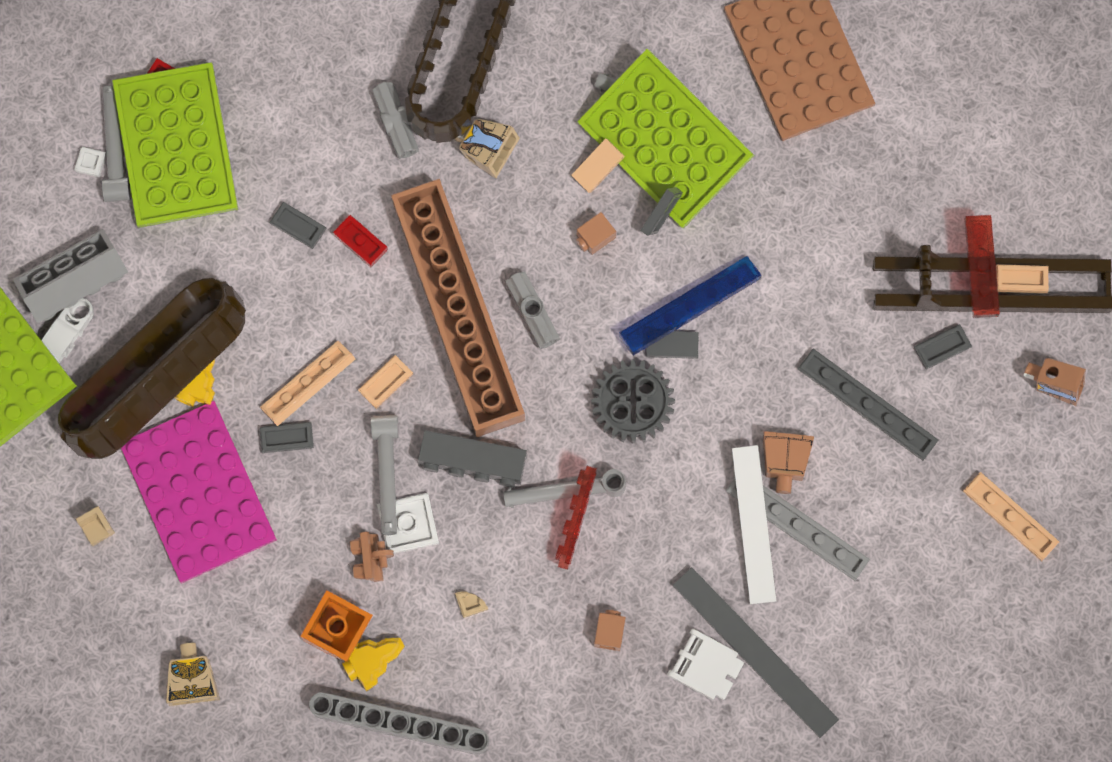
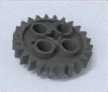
[591,359,675,444]

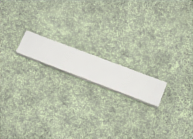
[732,445,776,605]

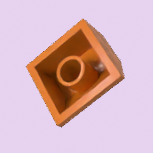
[300,590,373,662]

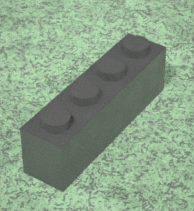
[418,430,527,488]

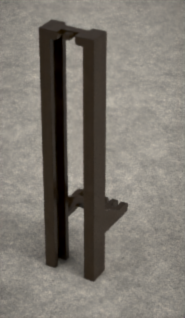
[873,245,1112,313]

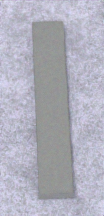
[726,479,870,581]

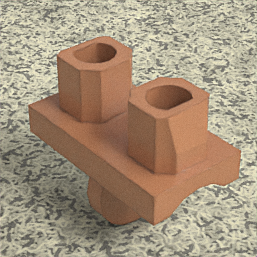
[350,532,394,582]

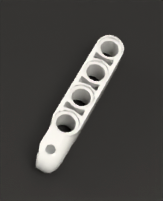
[42,298,94,363]

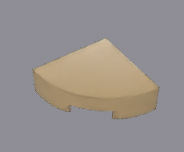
[455,592,488,618]

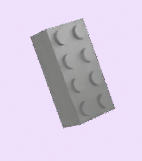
[13,229,128,323]

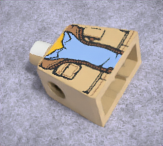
[455,119,520,178]

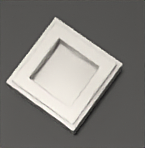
[74,146,107,177]

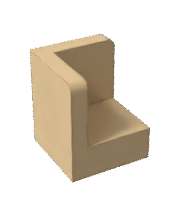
[76,506,115,546]

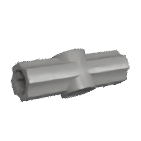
[372,82,419,159]
[505,271,560,349]

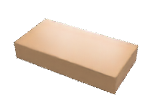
[571,139,625,193]
[995,265,1049,293]
[358,355,413,409]

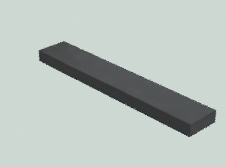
[798,348,939,461]

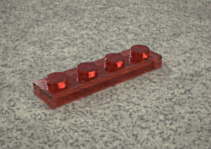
[964,215,1000,318]
[555,465,598,570]

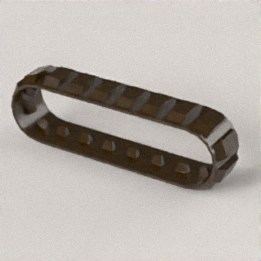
[405,0,516,143]
[58,278,246,459]

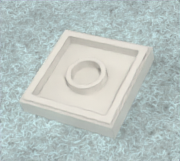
[377,493,439,554]

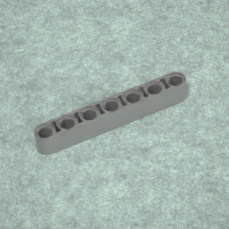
[309,693,489,755]

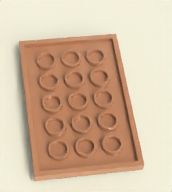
[724,0,876,141]

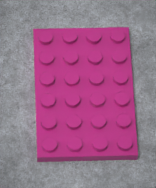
[121,401,277,584]

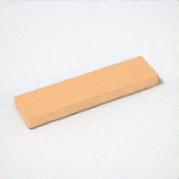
[260,341,355,426]
[963,472,1059,562]

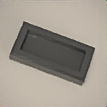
[640,187,683,236]
[270,202,327,249]
[914,324,972,370]
[646,331,699,359]
[260,422,314,454]

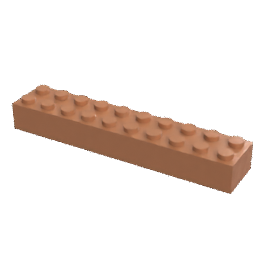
[391,179,525,438]

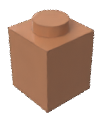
[576,212,617,255]
[594,610,626,651]

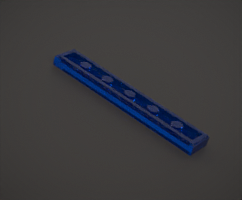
[619,256,762,356]

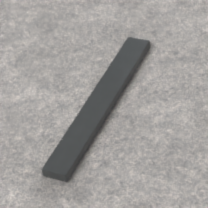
[673,567,839,738]

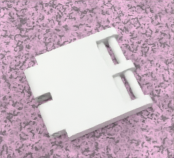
[667,629,744,700]

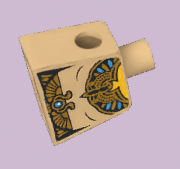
[166,643,220,706]

